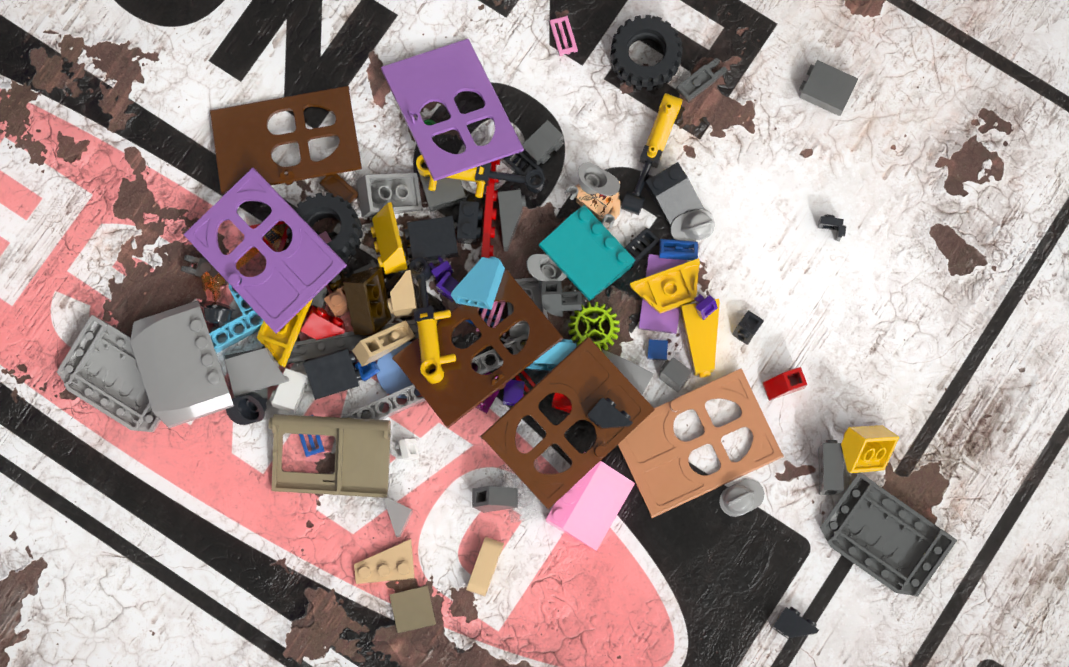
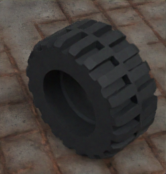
[610,15,682,90]
[286,193,363,263]

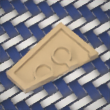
[354,539,415,584]

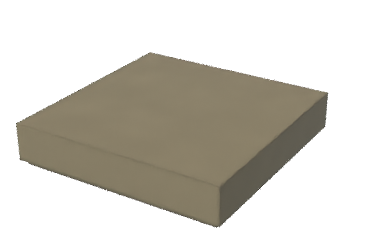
[389,586,436,633]

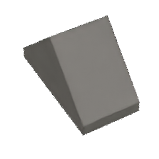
[384,498,413,538]

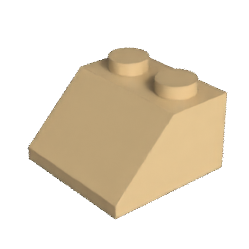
[388,270,417,319]

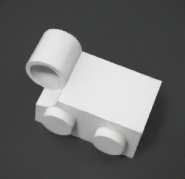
[270,369,308,415]

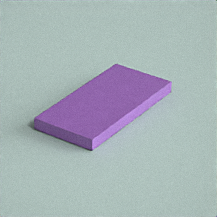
[639,254,687,334]

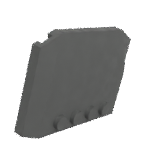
[820,472,957,596]

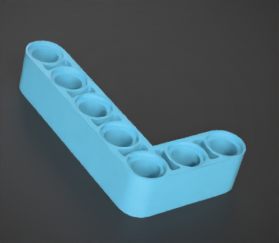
[209,278,263,354]

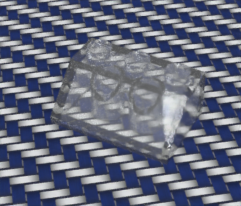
[499,459,549,523]

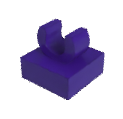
[430,257,453,283]
[694,294,718,320]

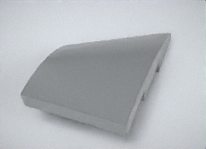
[225,348,289,397]
[603,350,654,395]

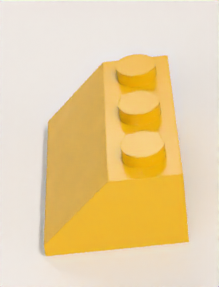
[370,202,408,274]
[841,425,899,473]

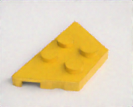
[630,258,700,314]
[256,299,313,367]

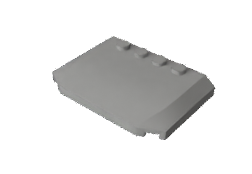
[130,300,234,428]
[57,315,161,432]

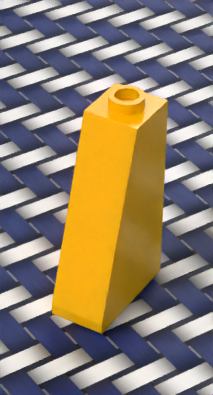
[680,299,720,378]

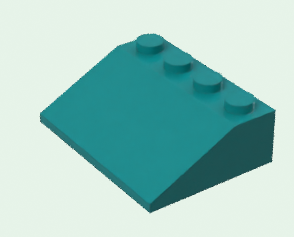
[539,205,635,301]

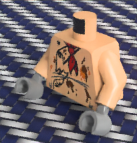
[565,179,621,229]

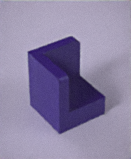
[436,272,459,302]
[503,380,525,406]

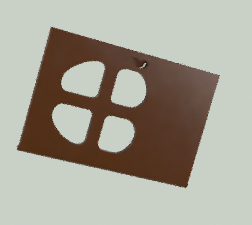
[210,86,362,194]
[392,269,563,428]
[480,337,655,509]

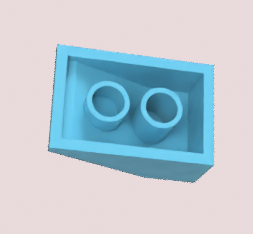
[525,339,576,371]

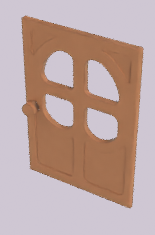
[618,368,784,518]

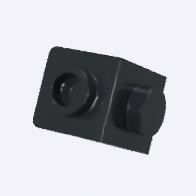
[818,214,846,242]

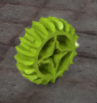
[568,302,620,350]

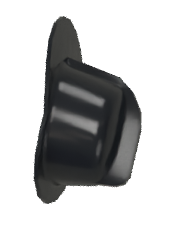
[199,301,235,328]
[226,392,268,425]

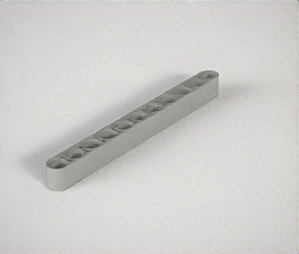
[341,335,528,420]

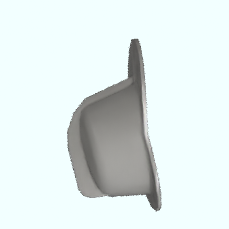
[578,162,620,196]
[671,209,715,242]
[527,254,567,282]
[719,479,765,517]

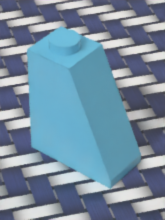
[451,257,505,310]

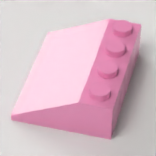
[546,452,635,551]

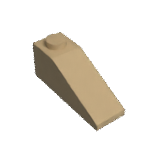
[352,320,415,367]

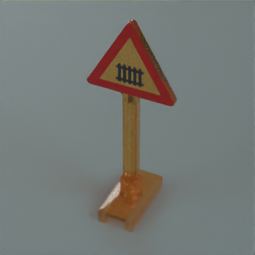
[201,221,289,302]

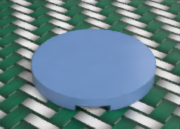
[376,341,421,399]

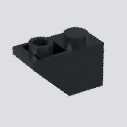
[586,397,633,429]
[771,607,819,639]

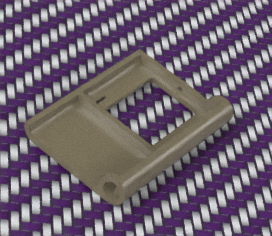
[269,414,391,498]

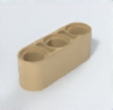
[466,537,504,597]

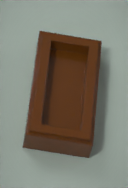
[319,174,359,205]

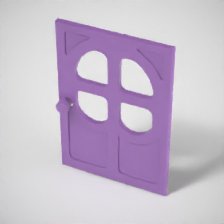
[381,39,524,181]
[183,168,347,334]

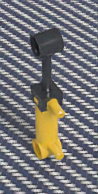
[621,93,683,216]
[416,155,545,198]
[409,257,456,384]

